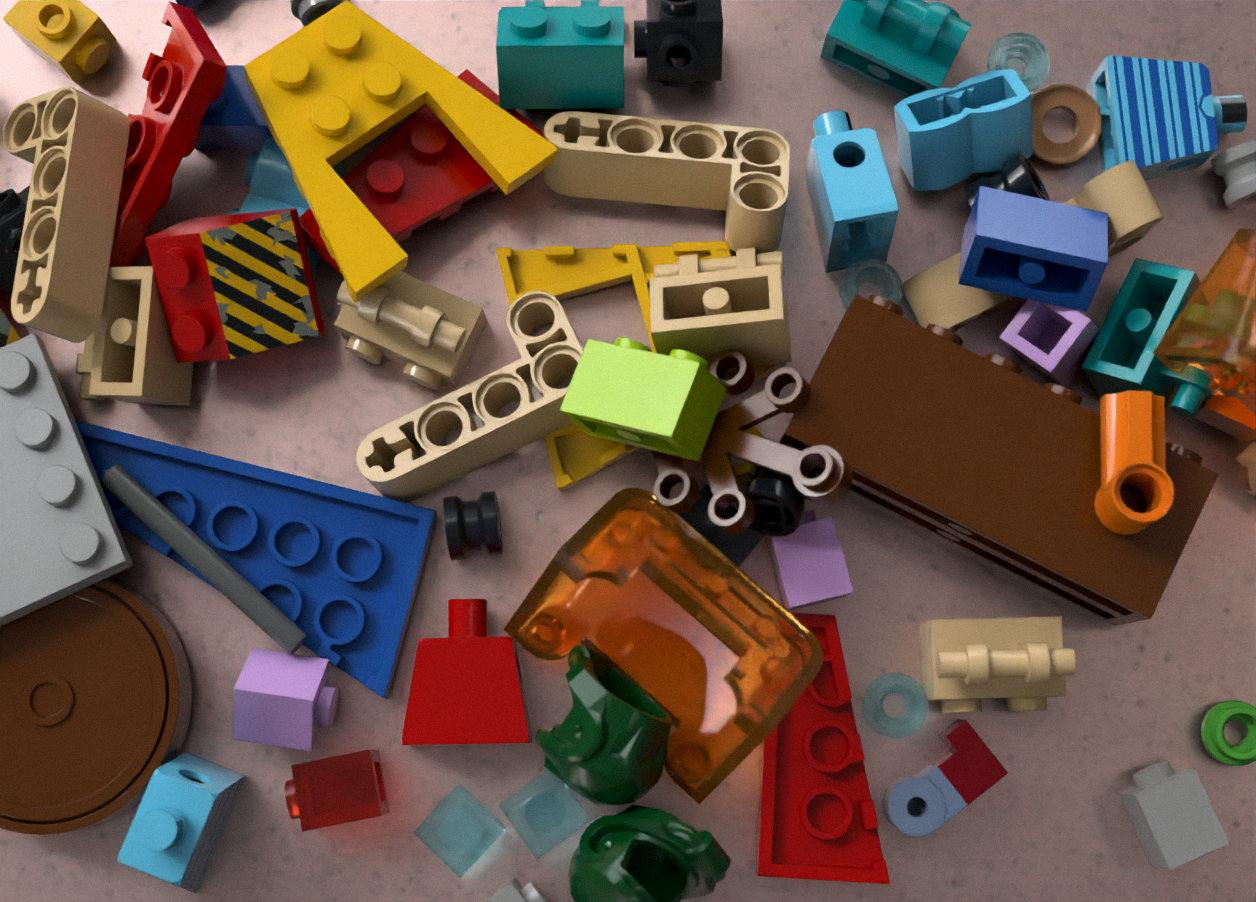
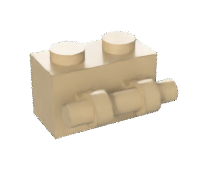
[649,247,792,370]
[76,266,194,406]
[334,271,488,390]
[920,616,1076,713]

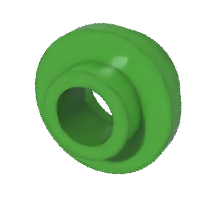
[1201,700,1256,766]

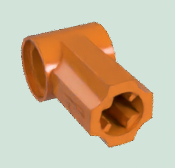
[1094,390,1175,535]

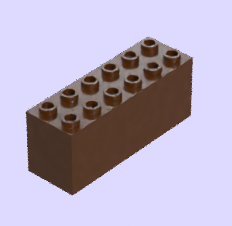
[779,294,1219,626]

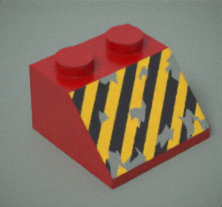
[145,208,325,363]

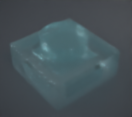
[499,770,591,860]
[413,783,507,878]

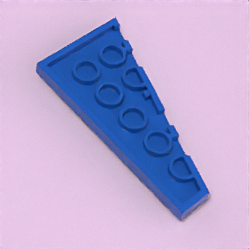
[75,420,437,699]

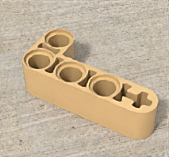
[2,86,130,343]
[543,111,790,254]
[900,160,1165,333]
[356,291,584,503]

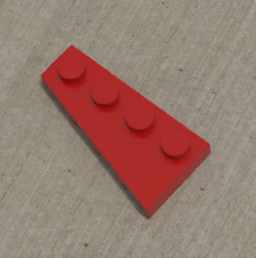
[109,1,228,267]
[299,69,544,274]
[756,611,890,884]

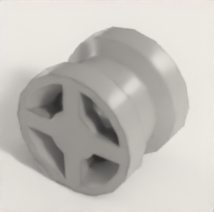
[1211,139,1256,209]

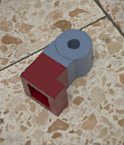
[882,719,1008,837]

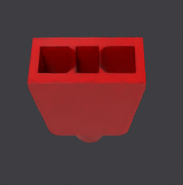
[402,599,532,745]

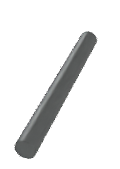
[100,464,308,655]

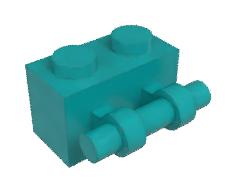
[496,0,624,109]
[820,0,972,98]
[1082,258,1249,419]

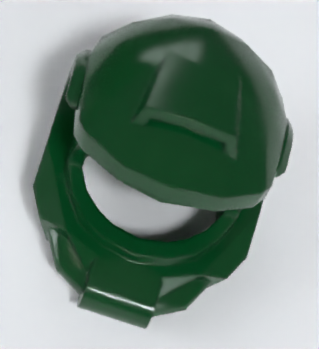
[534,645,673,806]
[569,805,731,902]

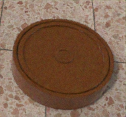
[0,578,192,835]

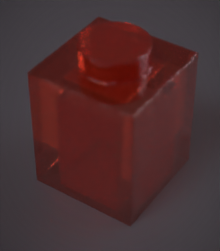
[285,749,390,832]

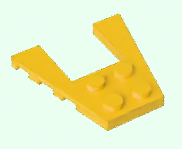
[244,0,558,303]
[495,241,787,491]

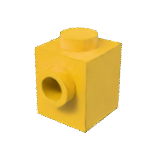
[2,0,117,85]

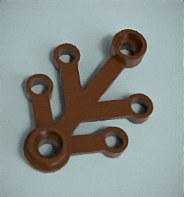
[651,350,853,534]

